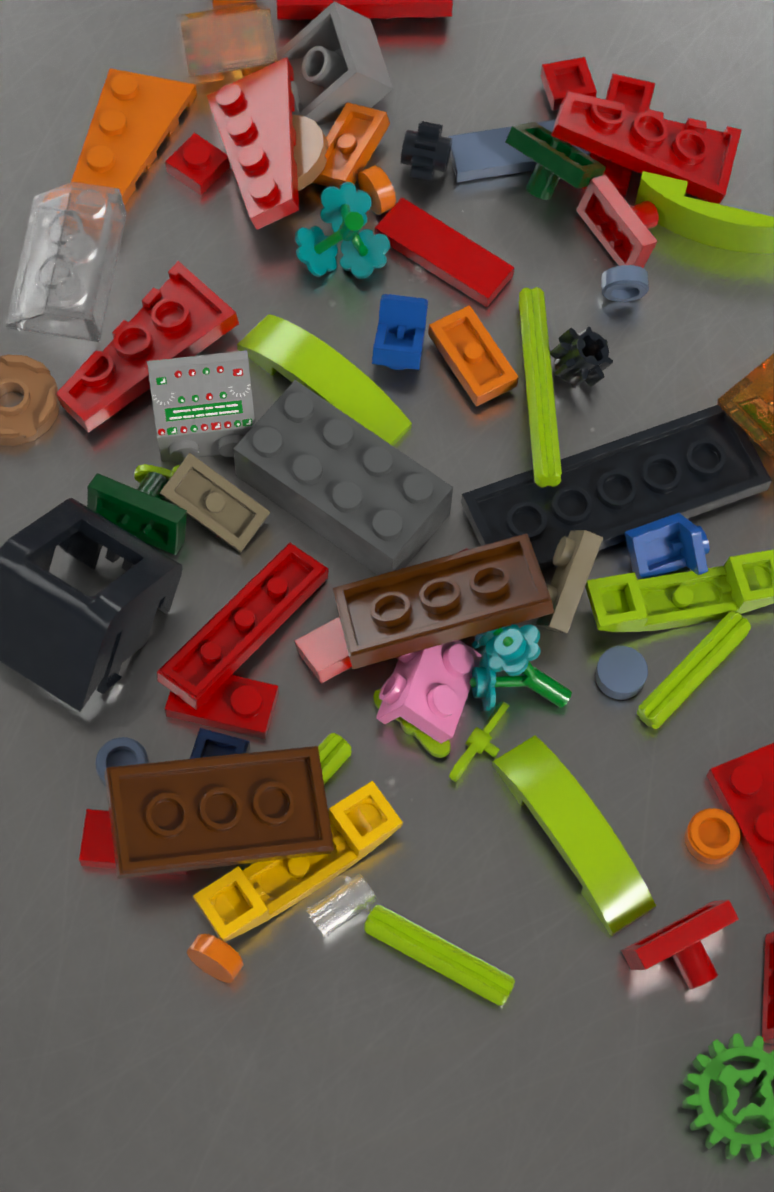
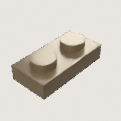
[160,453,270,553]
[536,530,603,634]

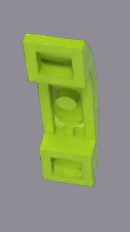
[635,171,774,254]
[237,314,412,446]
[585,549,774,632]
[492,735,656,937]

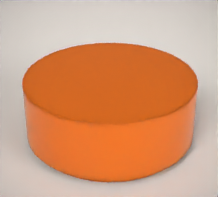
[358,165,396,215]
[685,808,740,864]
[187,933,243,983]

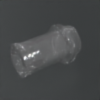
[305,874,378,938]

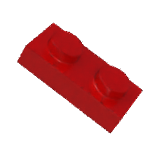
[165,675,279,740]

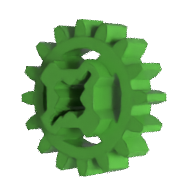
[682,1033,774,1162]

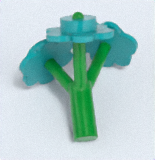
[295,182,390,279]
[470,624,572,711]

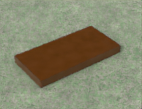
[333,534,554,669]
[104,746,334,879]

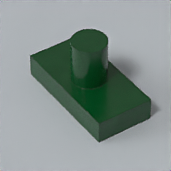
[505,122,606,200]
[87,472,187,555]

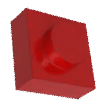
[540,57,597,111]
[165,132,230,196]

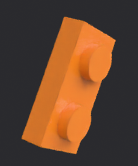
[312,102,390,188]
[428,305,519,407]

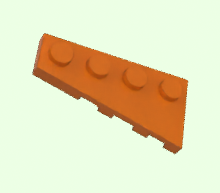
[60,68,197,232]

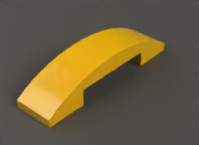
[193,780,403,942]

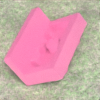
[376,640,482,744]

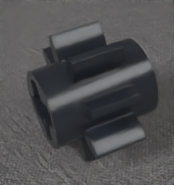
[400,121,452,181]
[550,326,613,389]

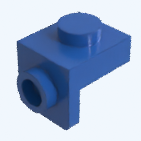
[372,294,428,370]
[625,513,710,580]

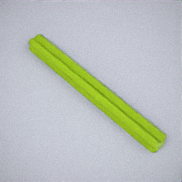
[519,287,562,487]

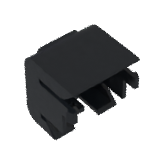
[0,498,183,712]

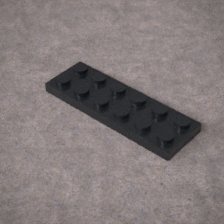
[461,401,772,571]

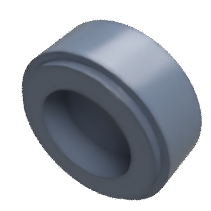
[601,265,649,302]
[595,646,648,700]
[96,737,149,786]

